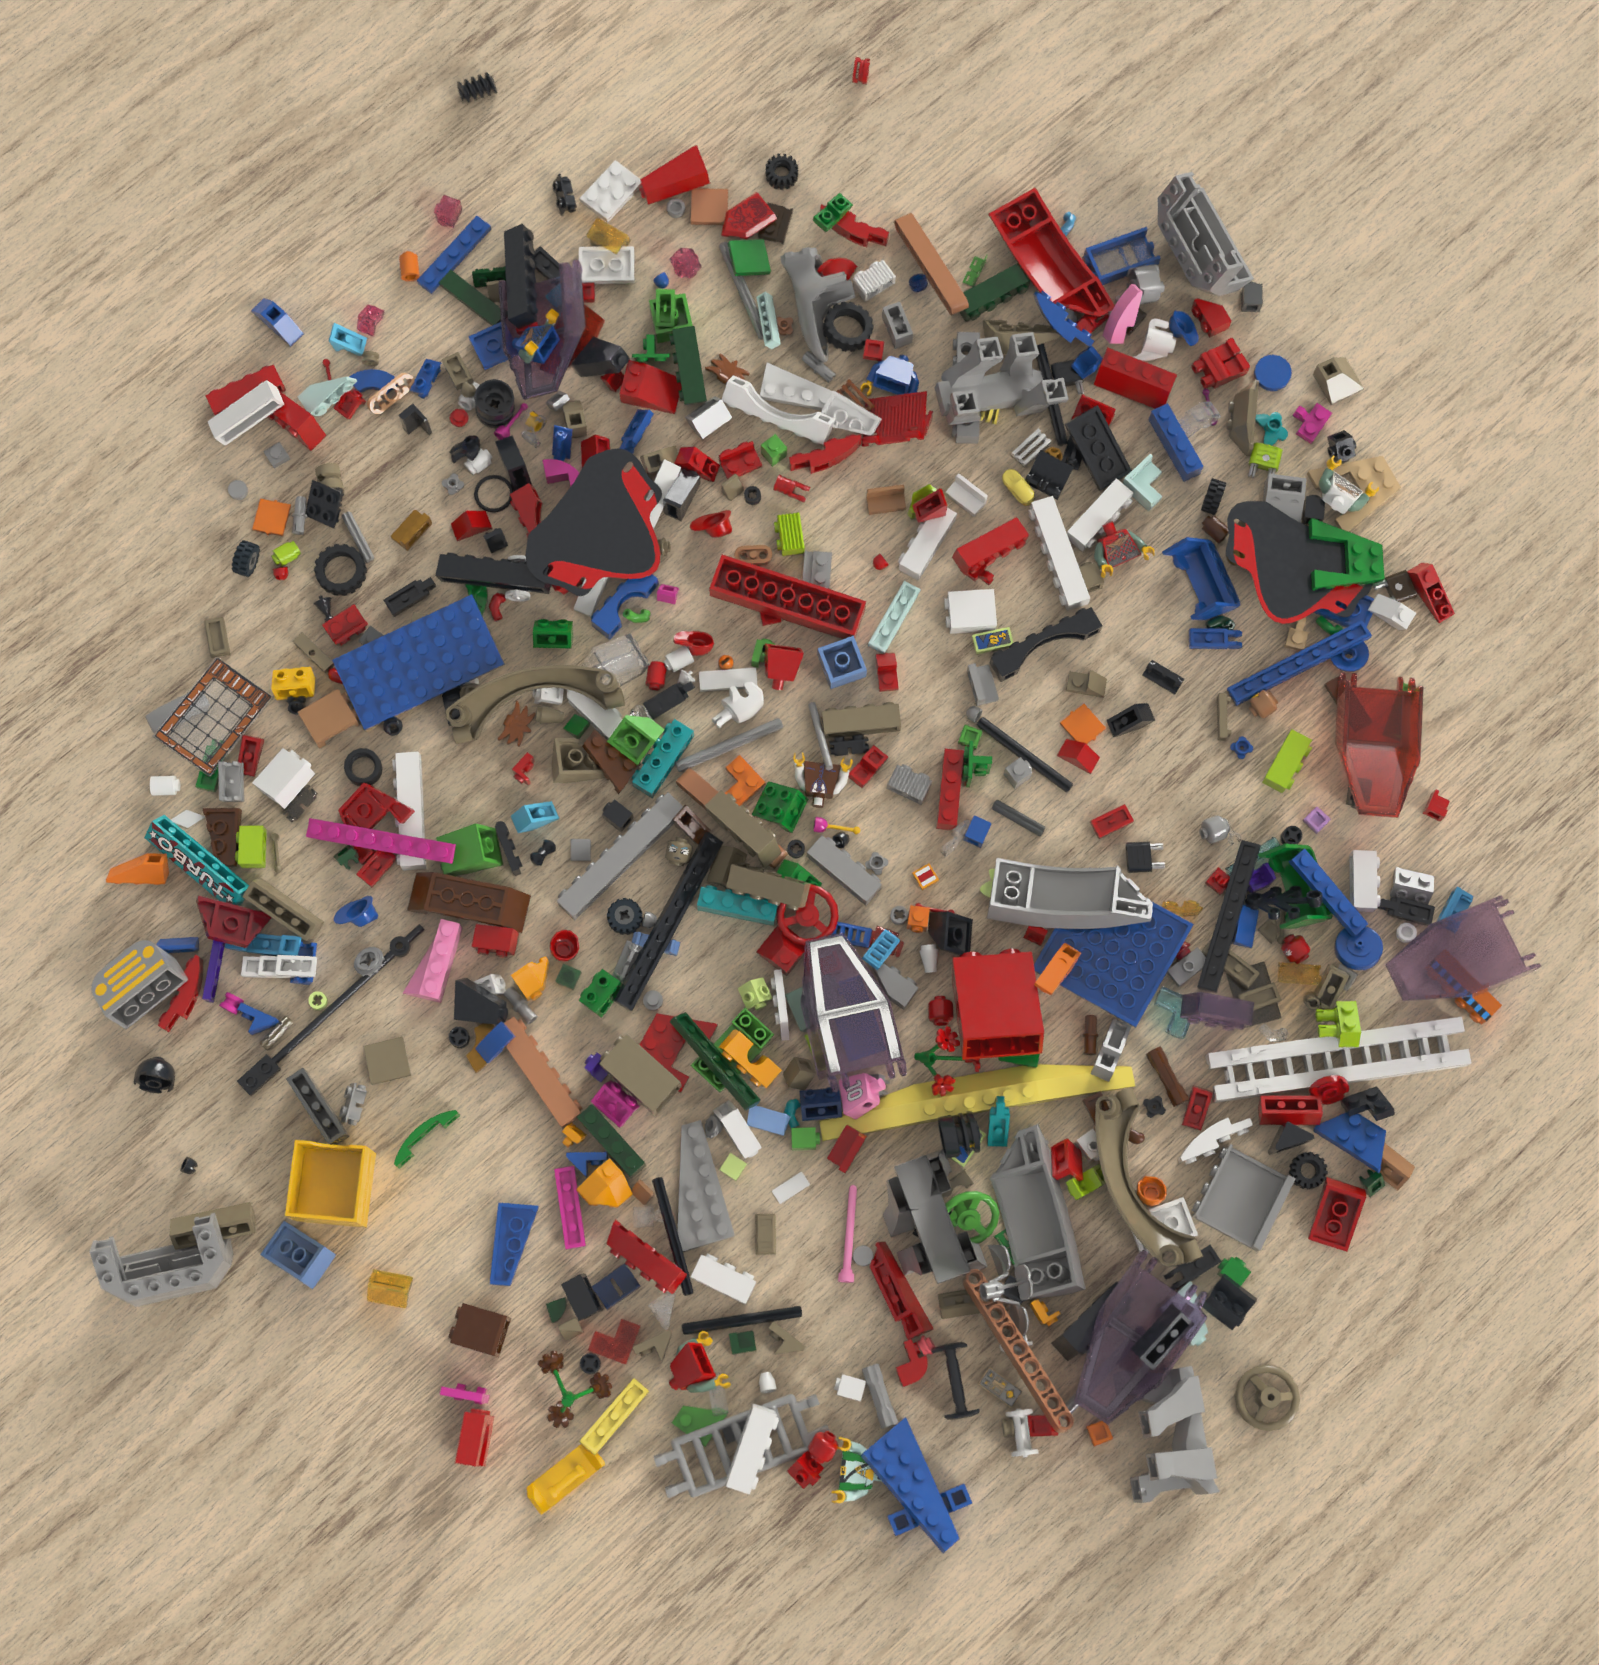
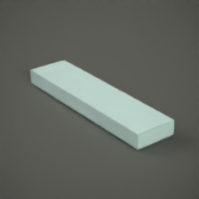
[868,581,921,654]

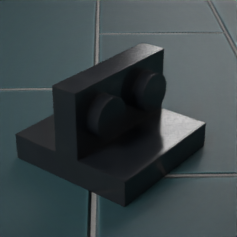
[1200,1274,1257,1330]

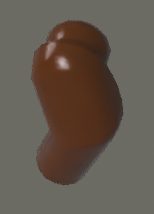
[1128,1128,1145,1144]

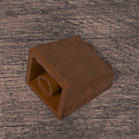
[448,1303,511,1358]

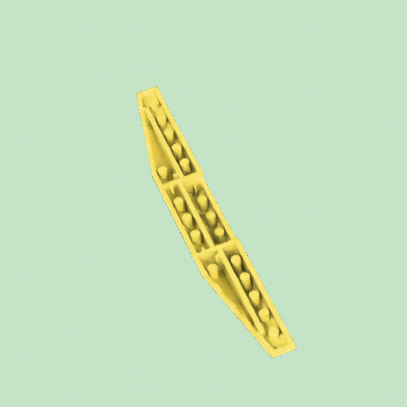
[819,1064,1135,1141]

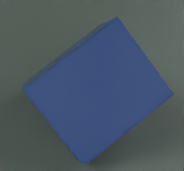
[1071,346,1103,379]
[964,815,991,848]

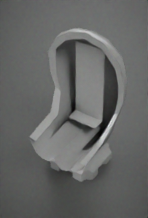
[780,247,855,362]

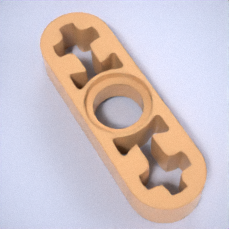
[367,373,415,414]

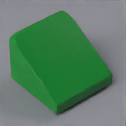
[563,714,590,739]

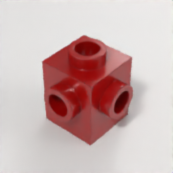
[787,1450,825,1489]

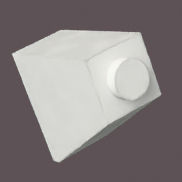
[712,1100,762,1158]

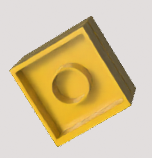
[285,1140,376,1228]

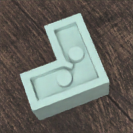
[1123,454,1162,512]

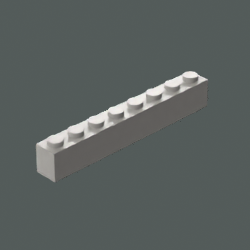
[557,792,683,921]

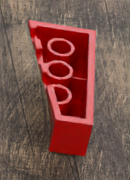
[606,1219,687,1295]

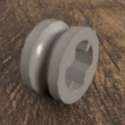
[890,906,908,925]

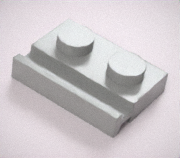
[803,550,832,589]

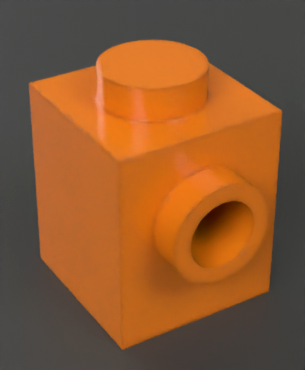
[907,905,930,933]

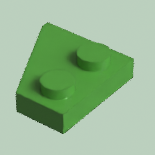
[672,1406,728,1447]

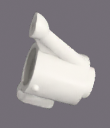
[1133,318,1176,362]

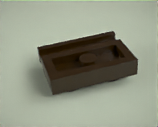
[758,203,793,244]

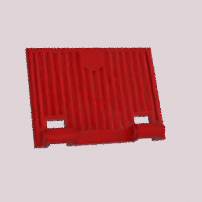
[862,391,927,447]

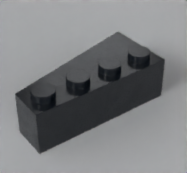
[1051,1281,1134,1361]

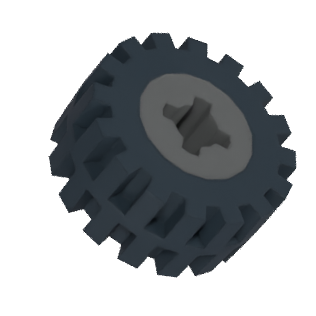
[232,540,260,577]
[607,898,643,935]

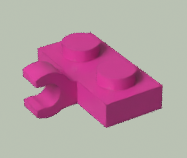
[1292,403,1332,444]

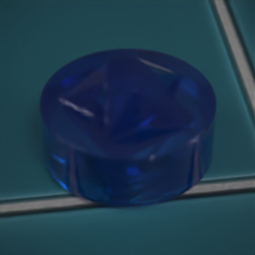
[909,274,928,292]

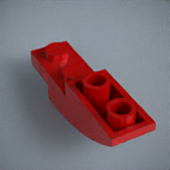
[820,204,889,248]
[789,434,861,474]
[158,954,203,1033]

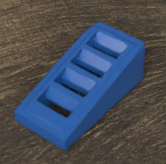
[829,922,872,949]

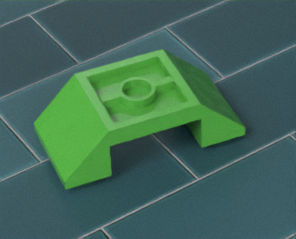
[691,1008,774,1093]

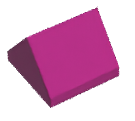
[657,584,679,604]

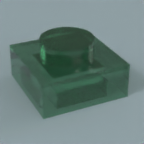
[555,963,582,990]

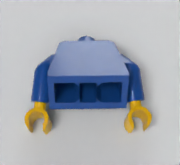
[860,354,919,396]

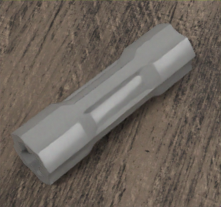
[862,1363,898,1428]

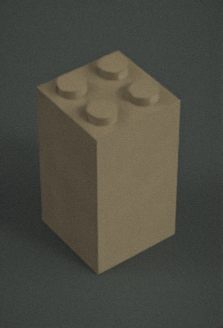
[599,1034,682,1116]

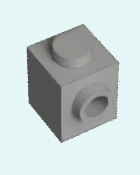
[1003,757,1032,789]

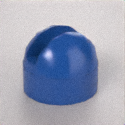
[653,272,669,289]

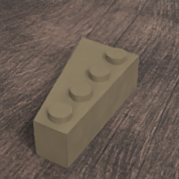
[705,790,781,869]
[726,862,810,910]

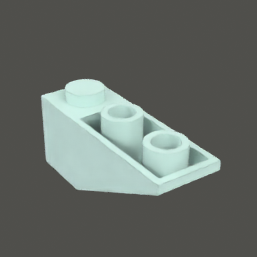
[298,377,357,416]

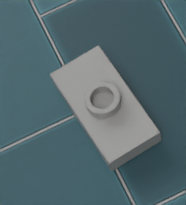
[1167,947,1206,987]

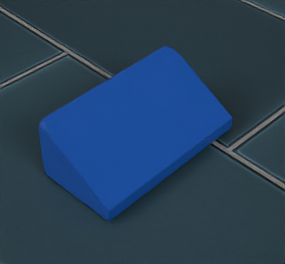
[1233,905,1259,948]
[156,937,199,953]

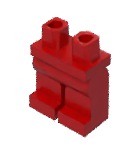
[1191,337,1250,389]

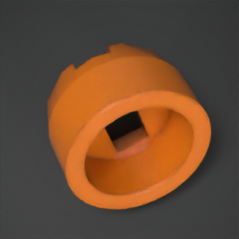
[718,655,734,670]

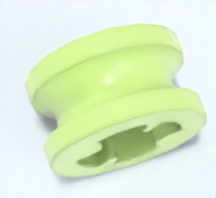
[308,991,328,1010]

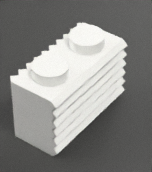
[853,260,896,302]

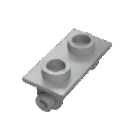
[612,940,642,982]
[339,1083,367,1126]

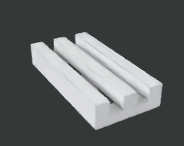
[1011,428,1052,467]

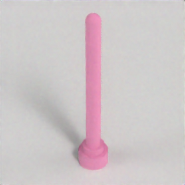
[838,1185,857,1283]

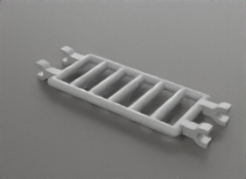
[654,1394,830,1498]

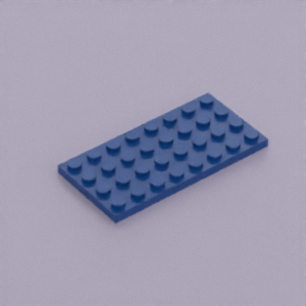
[332,594,505,730]

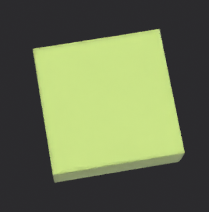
[719,1153,747,1181]

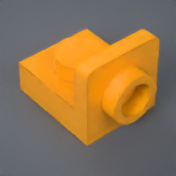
[1029,1299,1060,1326]

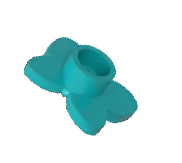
[1255,412,1288,446]

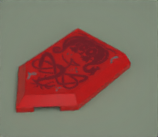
[721,192,777,239]

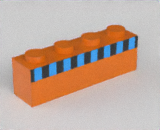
[1424,950,1502,1025]

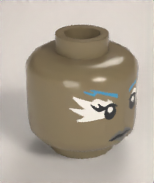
[665,837,693,866]

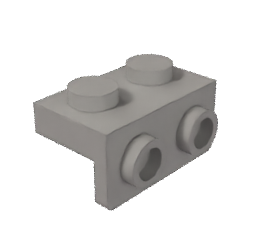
[1390,867,1434,904]

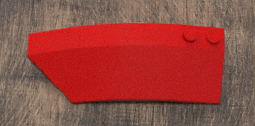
[988,188,1115,318]

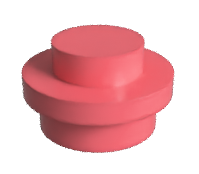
[917,1335,935,1356]

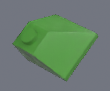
[607,715,665,765]

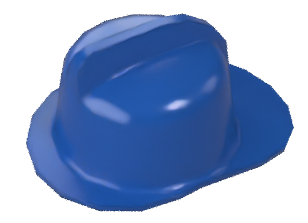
[334,896,378,927]

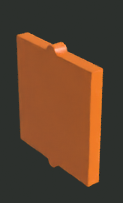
[252,499,291,536]
[1060,704,1106,744]

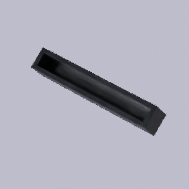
[504,223,538,329]
[435,553,552,594]

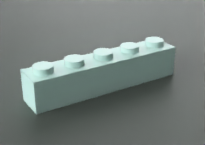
[756,292,781,349]

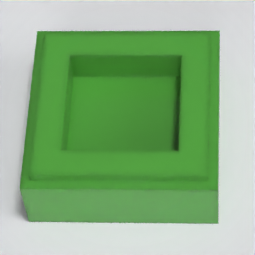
[958,725,983,750]

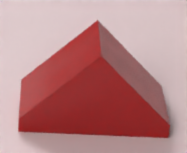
[912,488,947,522]
[451,511,493,541]
[1057,739,1100,774]

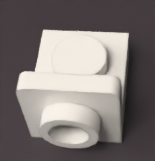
[532,688,563,705]
[474,974,506,995]

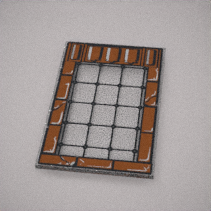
[152,657,273,777]

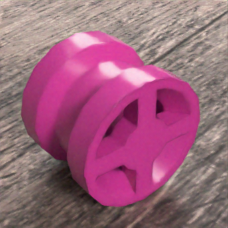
[219,992,244,1015]

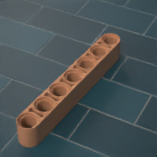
[894,213,969,316]
[676,768,788,869]

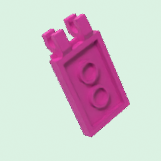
[440,1383,490,1404]

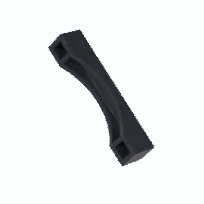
[990,607,1103,682]

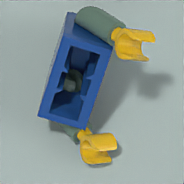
[512,308,560,364]

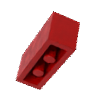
[1258,1096,1323,1125]

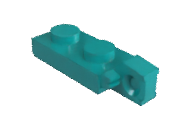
[987,1096,1010,1147]

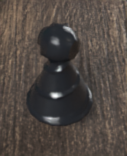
[313,595,333,622]

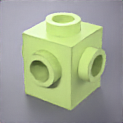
[738,977,773,1010]

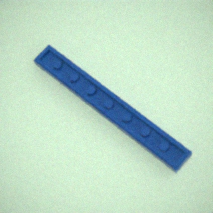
[1227,620,1372,706]

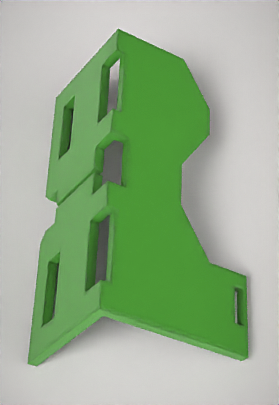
[962,254,988,287]

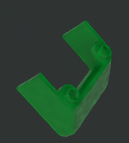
[1258,844,1333,929]

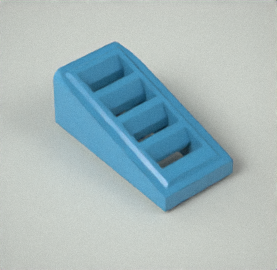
[862,929,900,970]

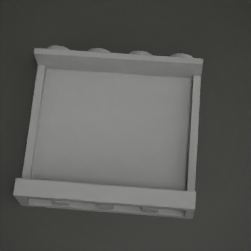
[1192,1144,1296,1252]

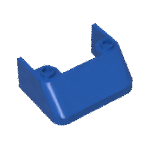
[1162,537,1240,620]

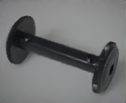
[932,1342,980,1420]

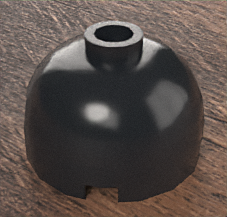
[134,1057,175,1094]

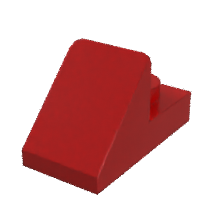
[875,653,899,692]

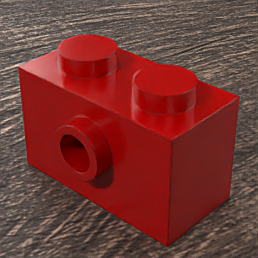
[471,924,519,958]

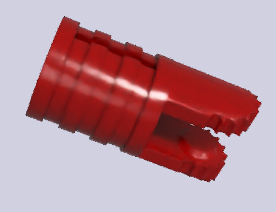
[773,474,811,503]

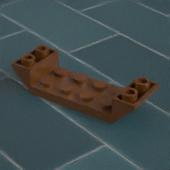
[407,872,531,934]

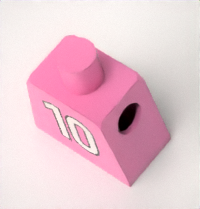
[839,1073,886,1120]

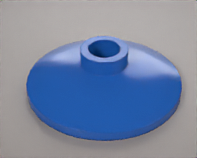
[1331,642,1369,672]

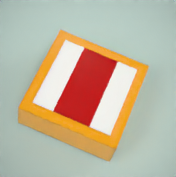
[912,863,939,890]

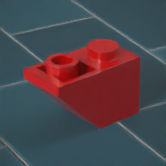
[1191,298,1232,338]
[674,447,721,482]

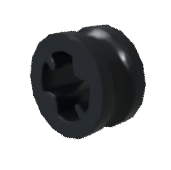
[744,486,761,505]
[787,840,805,859]

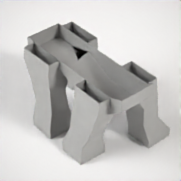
[934,332,1069,425]
[883,1149,988,1284]
[1112,1366,1220,1503]

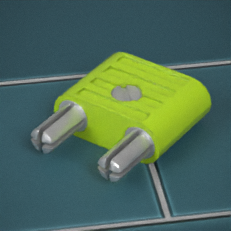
[1248,442,1283,478]

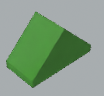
[656,289,676,327]

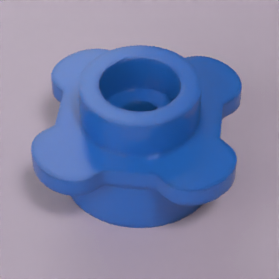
[1230,737,1253,759]

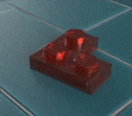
[588,1319,641,1365]

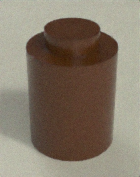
[1201,515,1229,544]

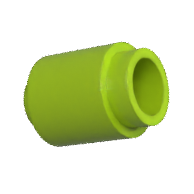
[271,541,301,567]

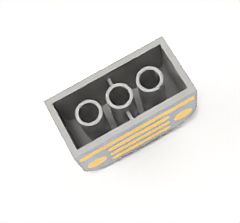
[92,940,189,1029]

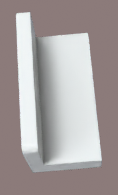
[945,473,987,517]

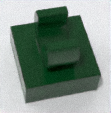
[333,845,359,870]
[1359,1169,1385,1197]

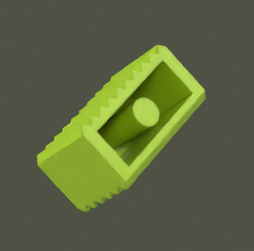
[774,512,805,556]

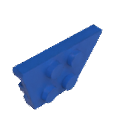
[1314,1112,1386,1173]

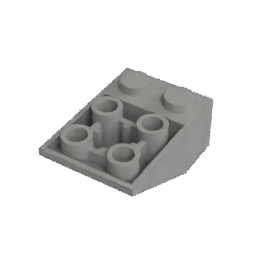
[1263,474,1307,522]

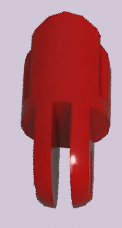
[1076,314,1109,333]

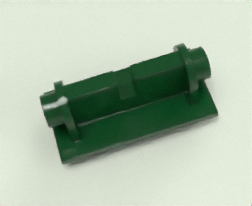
[472,266,506,288]

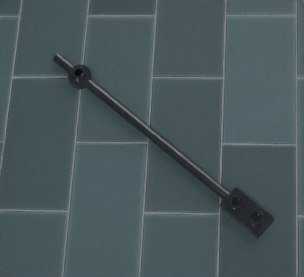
[237,924,425,1096]

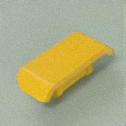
[526,1444,605,1514]

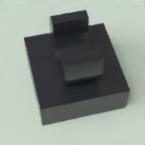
[483,528,508,554]

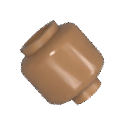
[1249,690,1278,719]

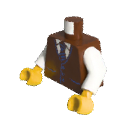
[793,752,853,808]

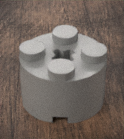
[1126,264,1164,305]

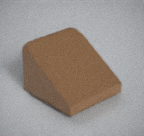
[631,1180,655,1205]

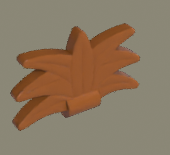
[705,354,750,385]
[497,701,536,747]

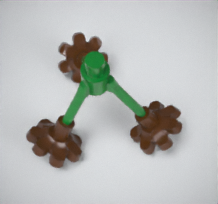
[538,1350,612,1428]

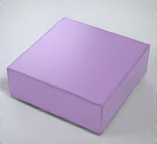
[1303,806,1331,834]

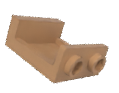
[298,689,359,749]

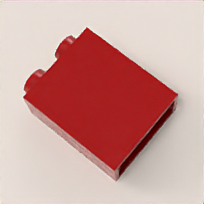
[952,948,1044,1060]

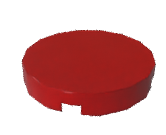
[1309,1075,1350,1105]

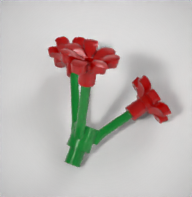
[914,1026,981,1097]

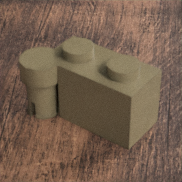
[1303,964,1349,1010]

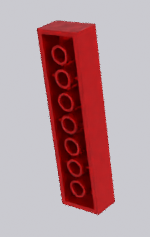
[709,554,866,639]

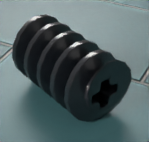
[457,72,498,103]

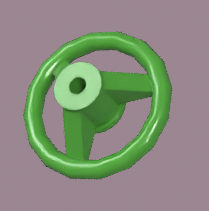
[945,1191,999,1244]

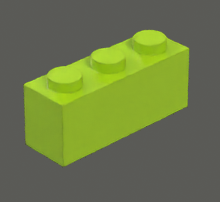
[1262,729,1312,793]

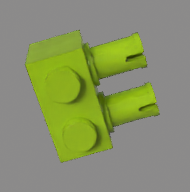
[1315,1001,1361,1047]

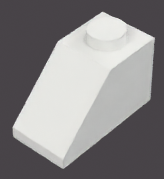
[1368,594,1416,630]

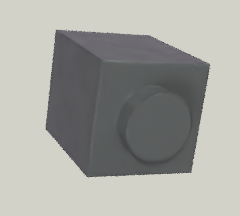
[1241,282,1263,312]

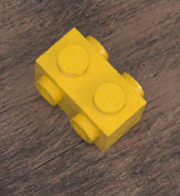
[271,667,316,700]

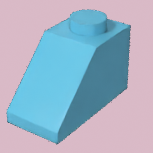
[511,801,559,833]

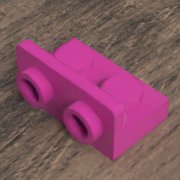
[590,1080,640,1128]

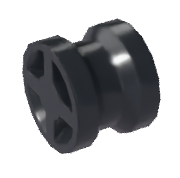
[1280,826,1302,844]
[449,1027,470,1048]
[580,1353,601,1375]

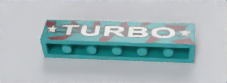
[144,815,249,906]

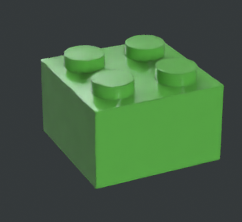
[649,293,693,343]

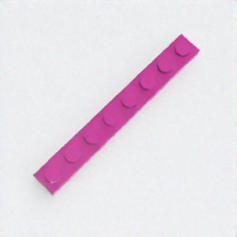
[306,818,456,864]

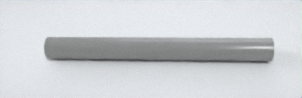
[808,702,833,770]

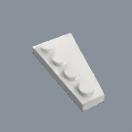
[760,363,832,411]

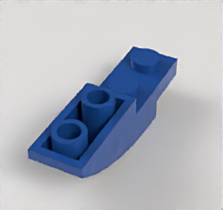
[1033,291,1094,347]

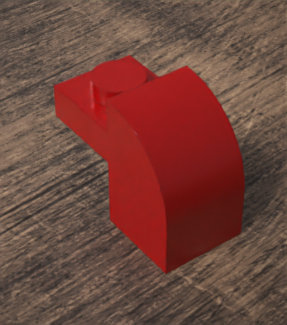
[895,1339,928,1387]

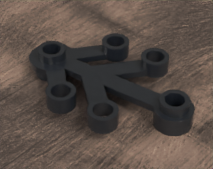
[1245,886,1323,920]

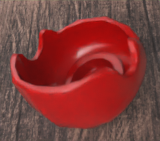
[549,930,579,962]

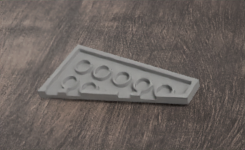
[677,1120,735,1252]

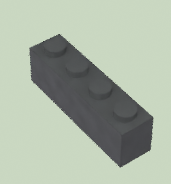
[286,1068,349,1145]

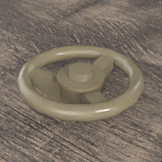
[1235,1364,1300,1431]

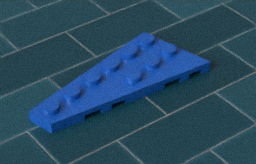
[861,1417,960,1553]

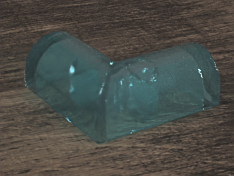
[1154,986,1199,1039]

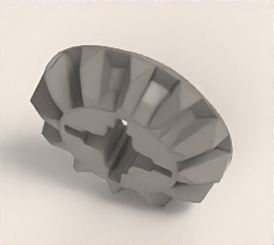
[354,947,385,977]

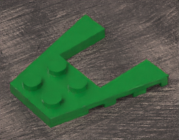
[1308,518,1385,590]

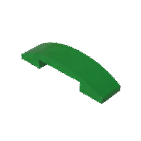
[394,1110,460,1169]

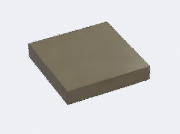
[363,1037,411,1085]

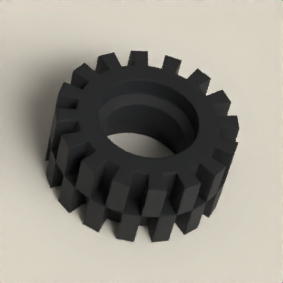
[766,153,798,190]
[1201,478,1226,515]
[1289,1152,1328,1190]

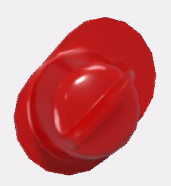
[690,510,732,538]

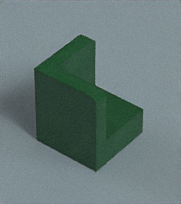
[729,1331,756,1355]

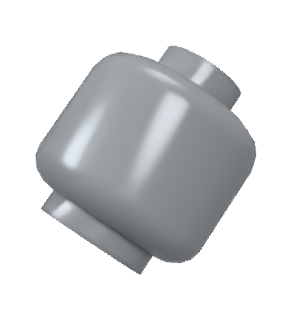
[1199,816,1230,844]

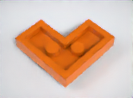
[725,755,766,806]

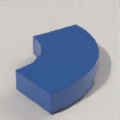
[349,369,398,395]

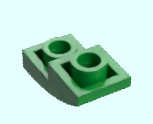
[813,193,853,232]

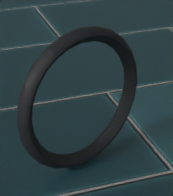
[474,475,514,512]

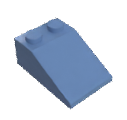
[260,1221,336,1289]

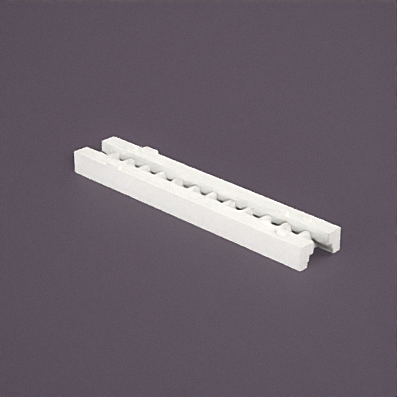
[1205,1017,1471,1103]

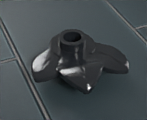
[450,435,480,463]

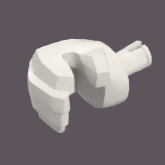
[712,682,764,728]

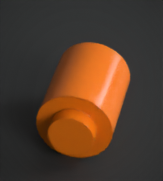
[399,251,420,282]

